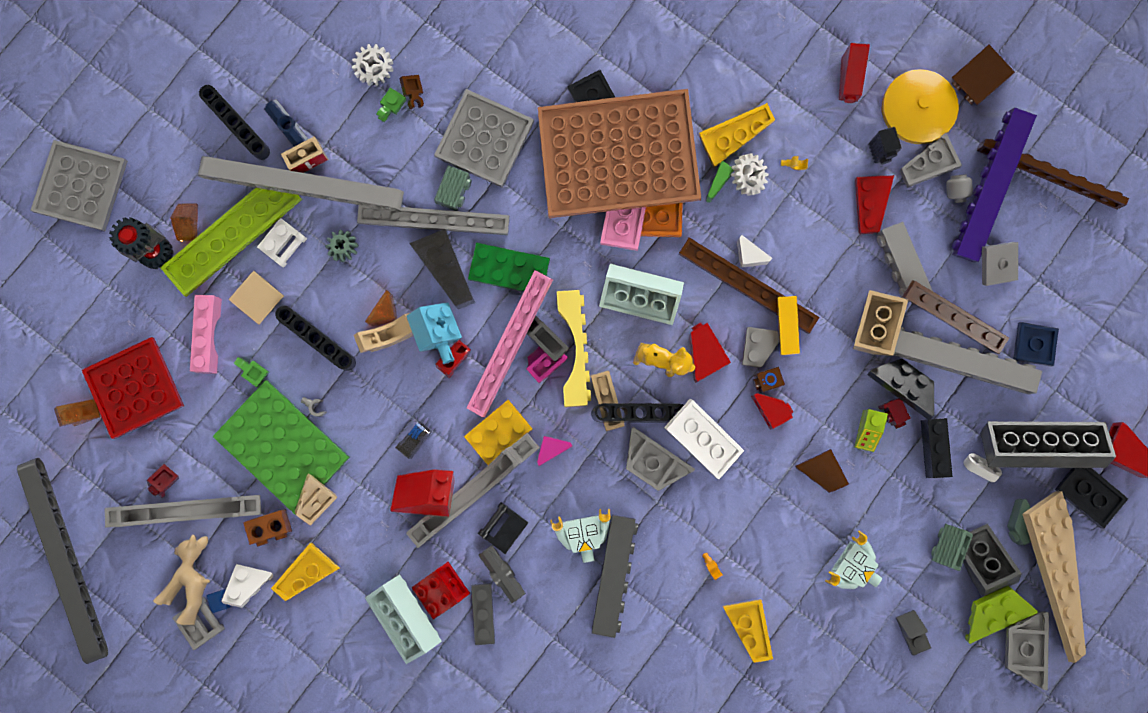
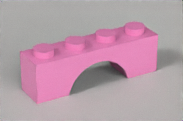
[190,295,222,374]

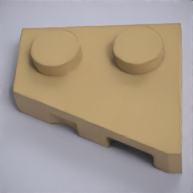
[295,474,337,526]

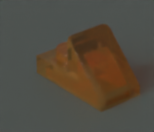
[54,399,101,427]

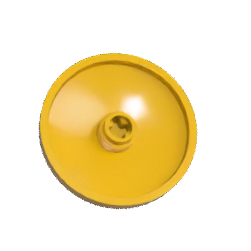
[882,69,959,144]

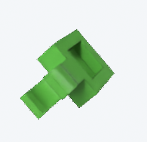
[376,88,406,122]
[234,357,269,387]

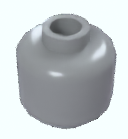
[946,174,973,203]

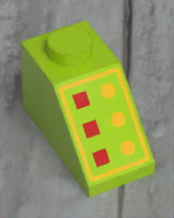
[854,409,888,452]

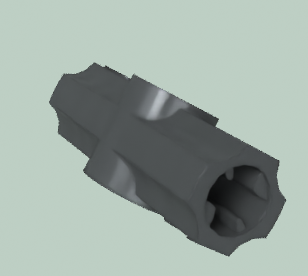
[479,545,526,603]

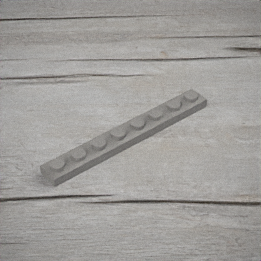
[357,205,510,235]

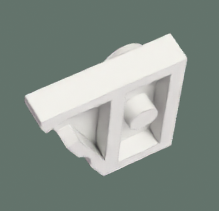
[222,564,273,608]

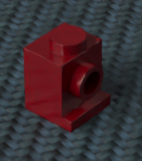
[878,398,911,429]

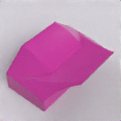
[526,347,568,383]

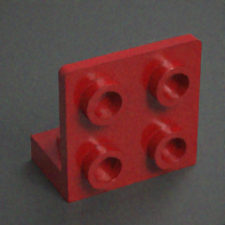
[412,562,470,619]

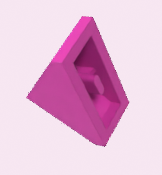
[537,436,572,466]

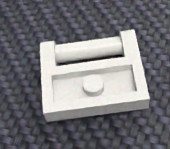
[257,218,307,268]

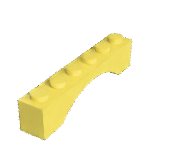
[557,290,591,407]

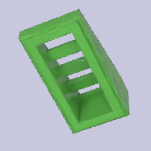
[706,161,734,203]

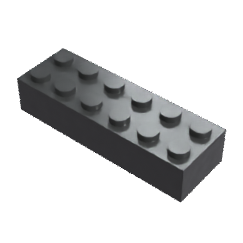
[980,421,1116,468]

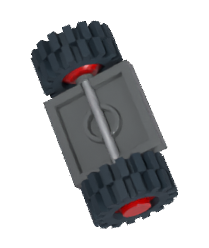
[109,217,173,269]

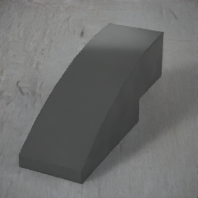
[527,316,569,362]

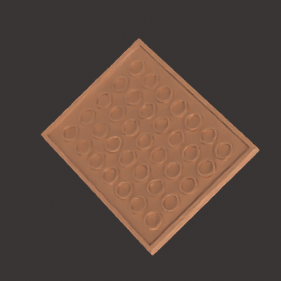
[538,89,701,218]

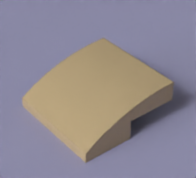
[229,271,284,325]

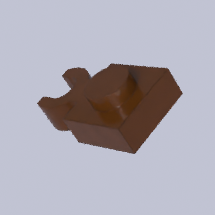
[399,75,424,109]

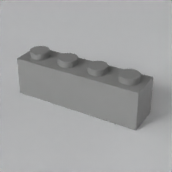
[877,222,933,302]

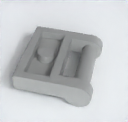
[173,596,225,650]

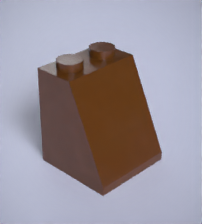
[951,44,1015,105]

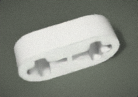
[963,453,1002,482]

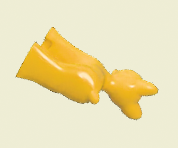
[633,343,695,377]

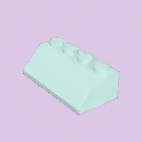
[599,264,684,325]
[365,574,442,664]

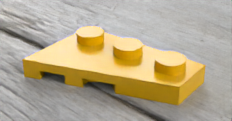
[271,543,340,601]

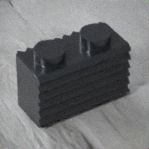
[868,127,902,165]

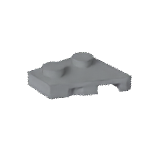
[742,327,779,368]

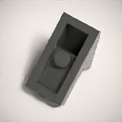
[896,610,931,656]

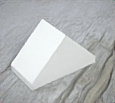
[737,235,772,268]

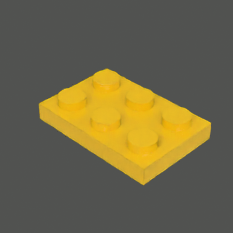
[464,400,533,465]

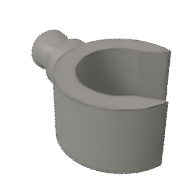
[301,397,327,417]

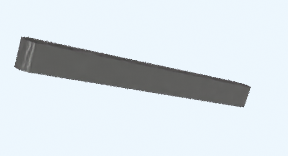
[17,458,108,664]

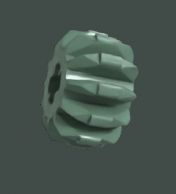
[325,230,359,263]

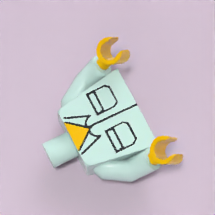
[550,509,611,563]
[825,530,882,589]

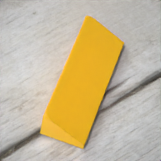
[777,296,800,355]

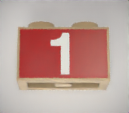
[281,136,329,173]

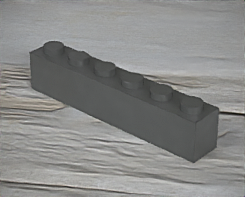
[592,515,638,638]

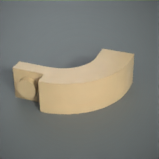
[353,313,413,353]

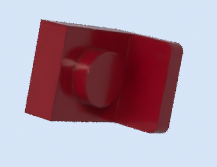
[146,464,179,498]

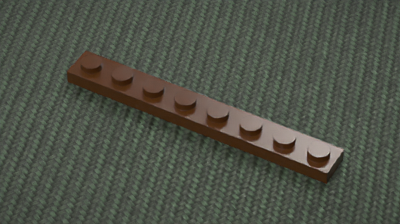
[977,139,1129,210]
[678,237,820,334]

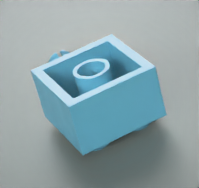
[406,302,462,364]

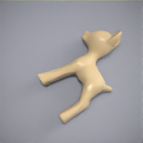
[153,535,210,625]

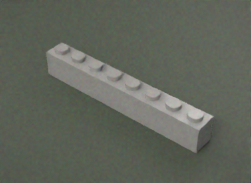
[894,327,1042,395]

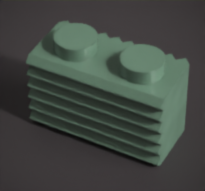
[434,165,472,211]
[931,524,973,571]

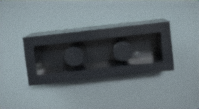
[920,418,953,478]

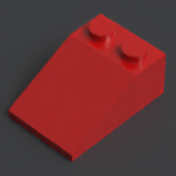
[390,469,455,517]

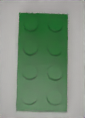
[468,243,550,292]

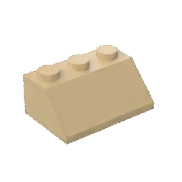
[853,290,908,356]

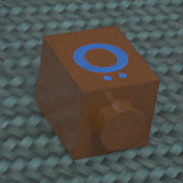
[753,367,785,393]

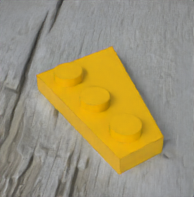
[722,599,773,663]

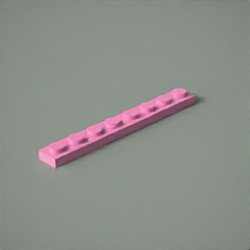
[467,271,553,417]

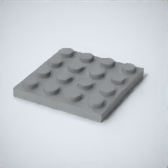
[434,89,534,188]
[30,140,128,231]

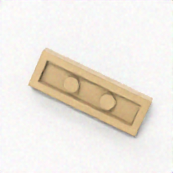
[591,371,625,431]

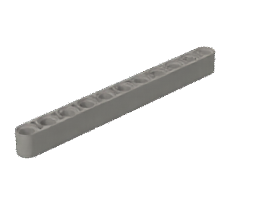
[198,156,404,211]

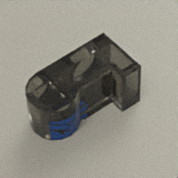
[395,421,432,459]

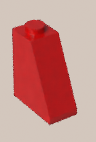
[839,43,870,103]
[689,323,731,383]
[1109,422,1148,478]

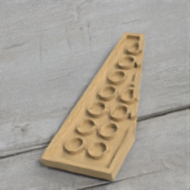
[1023,491,1086,663]

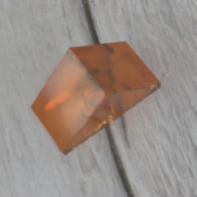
[170,203,198,241]
[365,290,398,326]

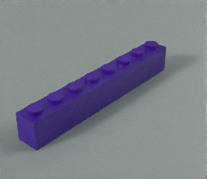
[952,107,1037,262]

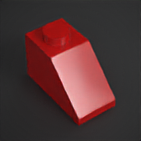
[751,393,793,430]

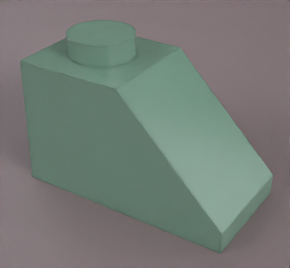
[1007,499,1031,545]

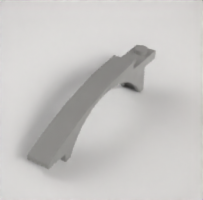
[406,433,540,548]
[105,495,261,528]

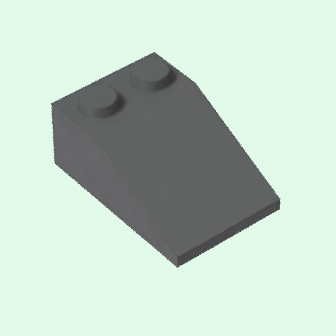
[963,524,1022,597]

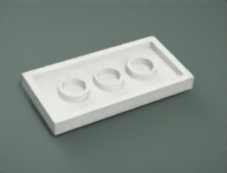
[664,399,744,479]

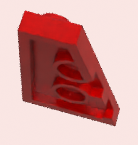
[855,175,894,234]

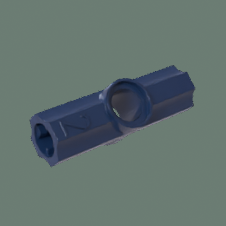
[264,99,308,147]

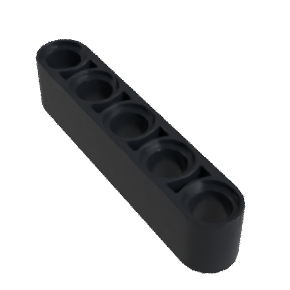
[199,85,270,160]
[275,306,356,371]
[591,403,684,423]

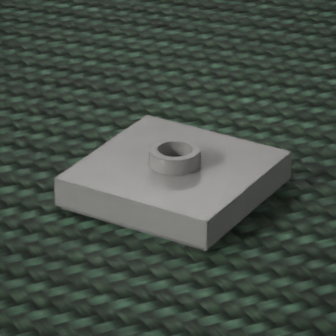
[982,242,1018,286]

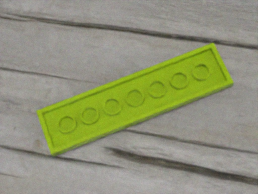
[160,188,302,297]

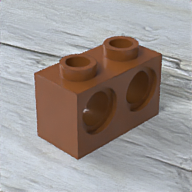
[243,509,292,547]

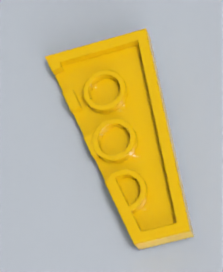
[698,103,775,168]

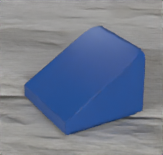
[206,589,231,613]

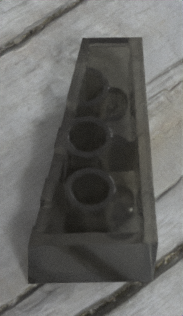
[409,229,475,309]

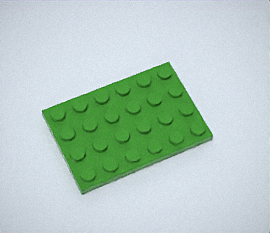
[212,380,350,515]

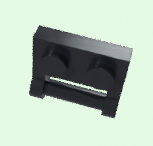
[478,502,529,554]

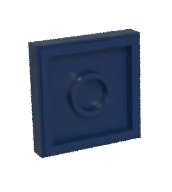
[1013,322,1059,367]

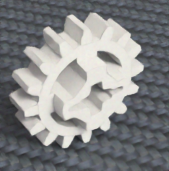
[352,44,393,86]
[731,153,769,196]

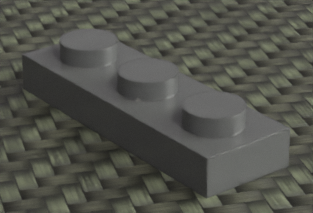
[471,583,495,645]

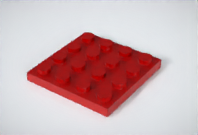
[82,337,184,439]

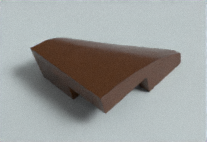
[795,449,849,493]

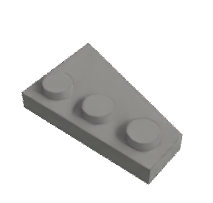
[900,133,962,188]

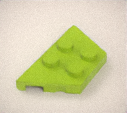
[965,585,1038,644]

